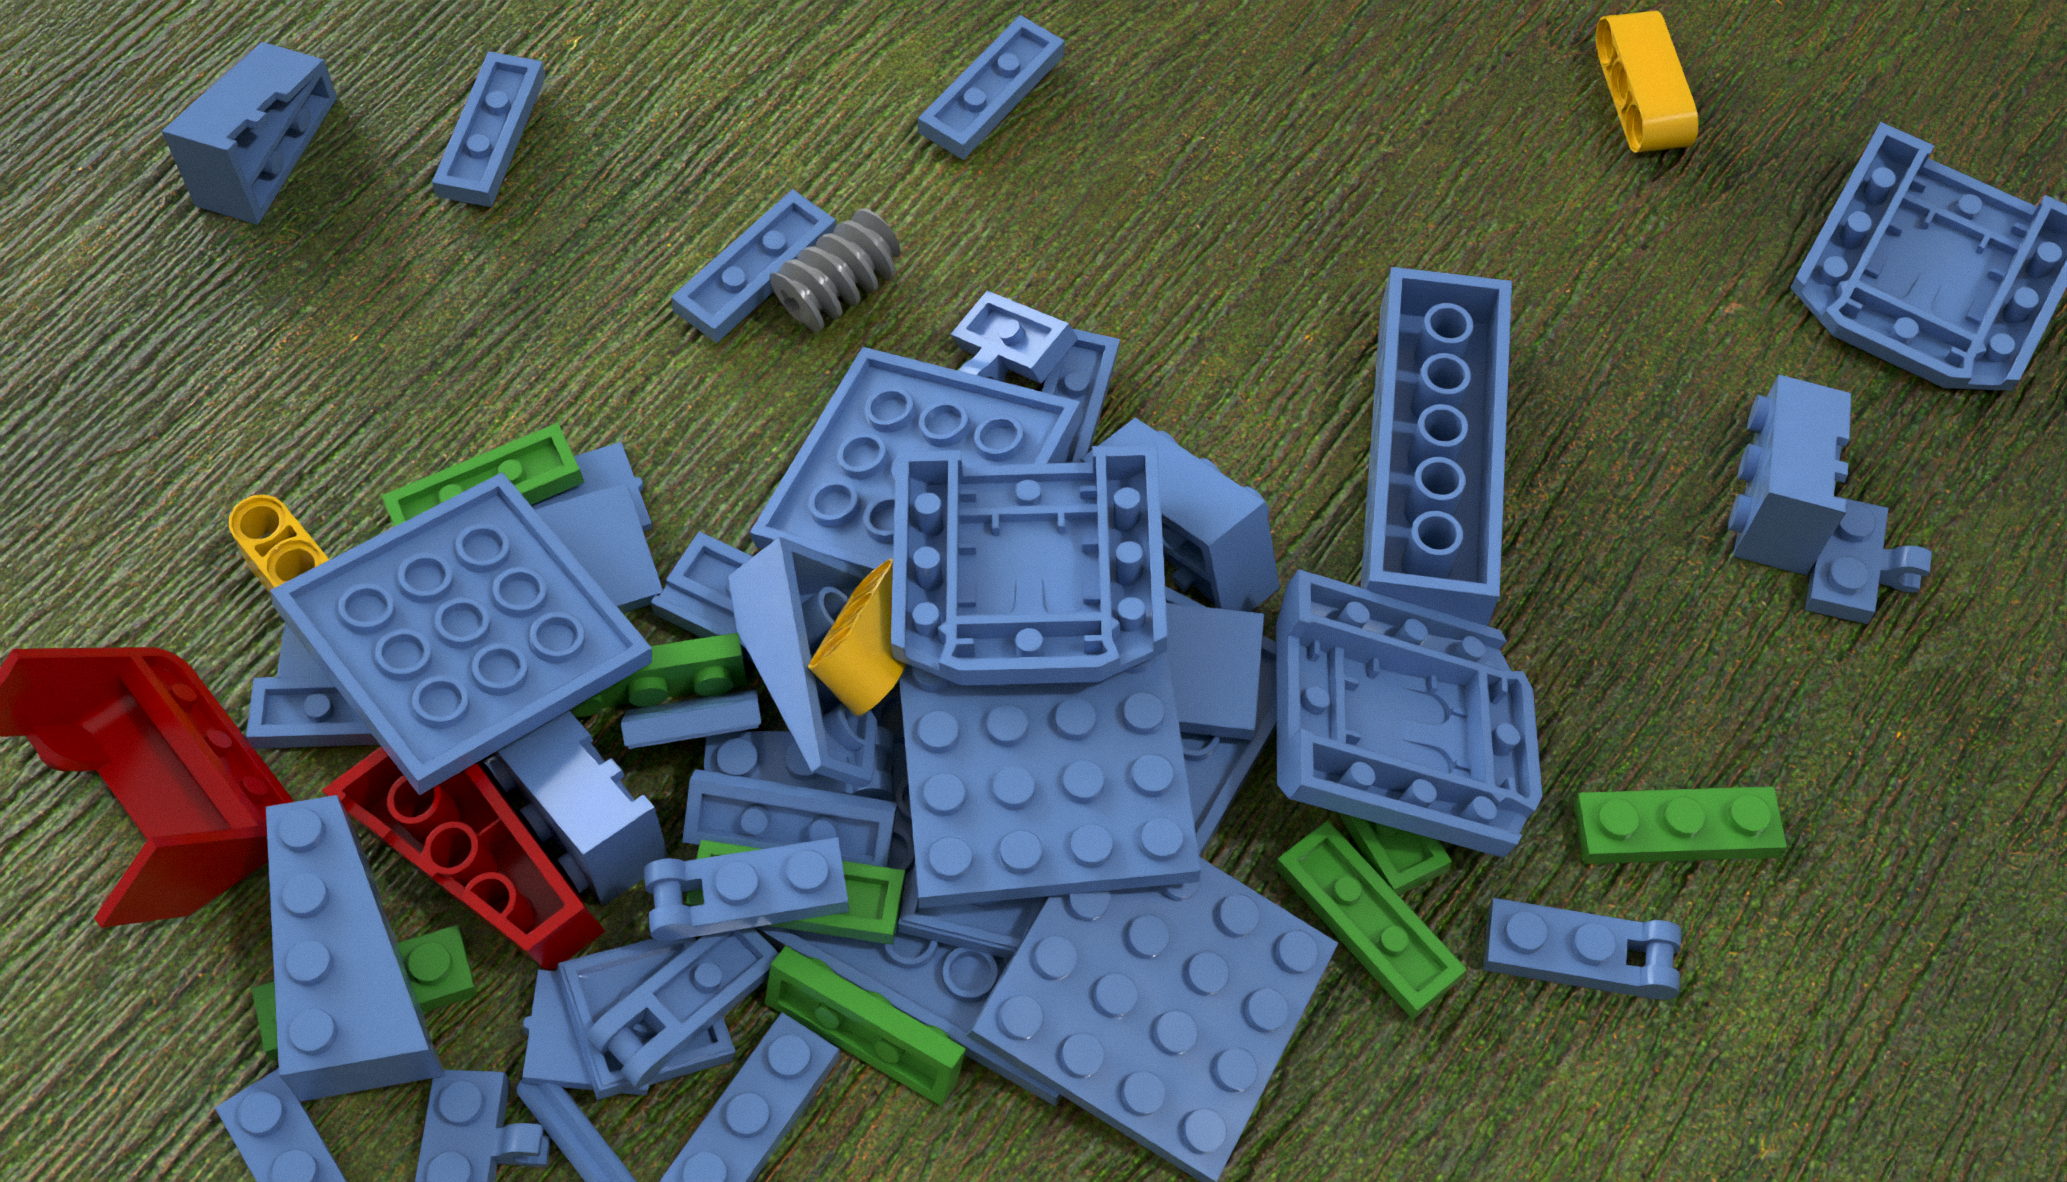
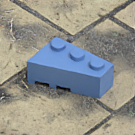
[161,42,337,225]
[1728,374,1851,576]
[1081,417,1280,612]
[483,710,669,907]

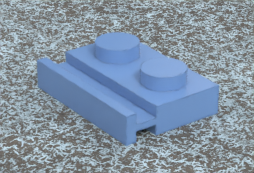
[651,531,754,663]

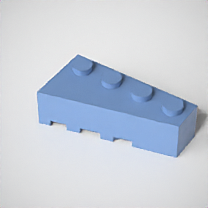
[266,795,445,1102]

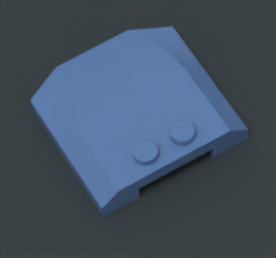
[1790,122,2067,391]
[891,444,1168,685]
[1276,569,1542,858]

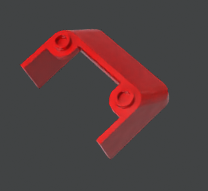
[0,647,294,928]

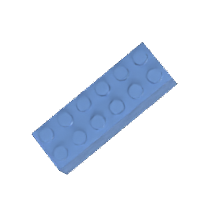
[1360,267,1512,626]

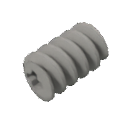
[770,208,900,333]

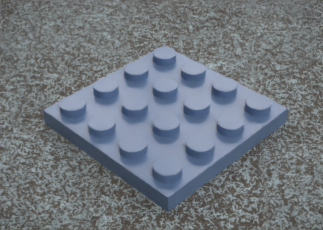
[750,347,1084,575]
[270,472,652,795]
[899,647,1201,908]
[966,857,1338,1182]

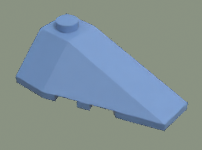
[728,537,877,788]

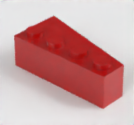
[321,747,605,971]

